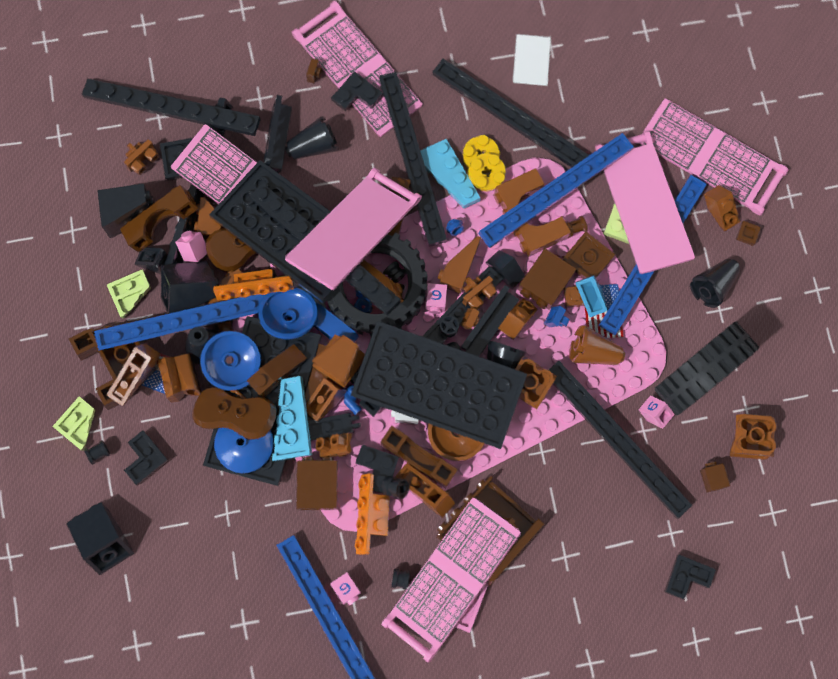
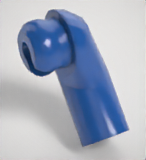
[344,385,362,416]

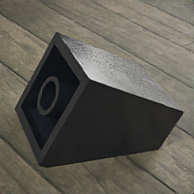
[97,183,155,238]
[160,261,219,314]
[66,502,135,575]

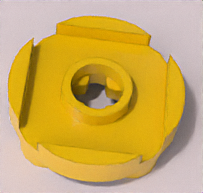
[463,135,500,173]
[468,153,506,192]

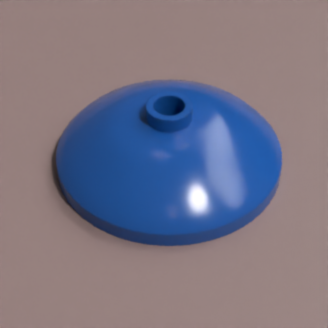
[259,288,317,339]
[200,331,260,390]
[214,428,274,473]

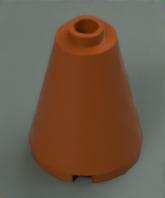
[569,325,625,365]

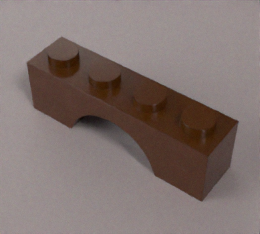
[120,185,199,253]
[380,425,458,489]

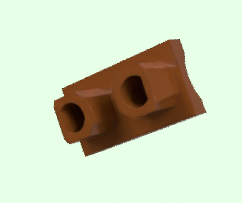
[124,139,159,175]
[462,276,497,310]
[316,433,352,458]

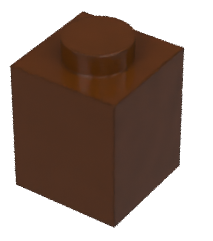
[700,462,730,493]

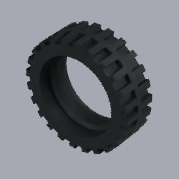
[327,233,427,337]
[654,321,759,416]

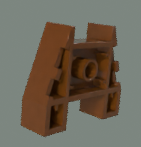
[69,320,160,410]

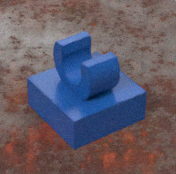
[544,306,570,327]

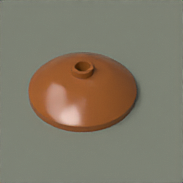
[428,424,484,461]

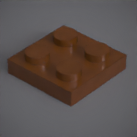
[562,231,615,279]

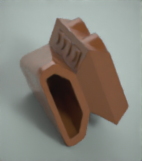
[312,334,365,388]
[158,354,201,403]
[515,356,557,409]
[729,414,776,460]

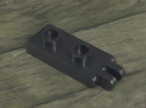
[308,413,361,441]

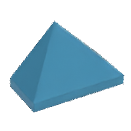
[576,275,608,317]

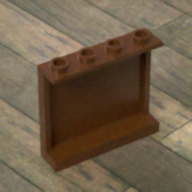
[437,476,544,586]

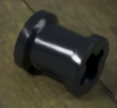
[84,440,110,465]

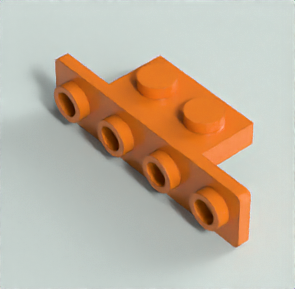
[213,269,294,300]
[355,474,390,555]

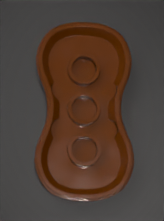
[206,228,256,271]
[192,387,276,439]

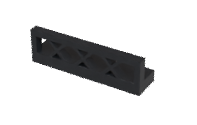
[263,94,292,173]
[460,285,519,357]

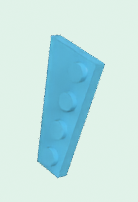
[420,139,480,209]
[272,376,312,461]

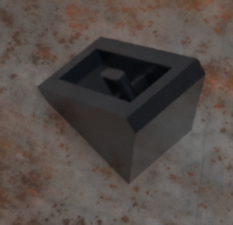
[134,248,167,274]
[485,250,525,289]

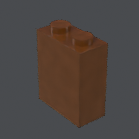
[518,248,576,310]
[296,457,338,510]

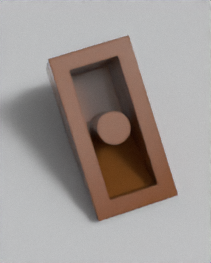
[306,378,348,421]

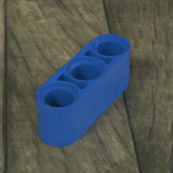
[313,302,359,342]

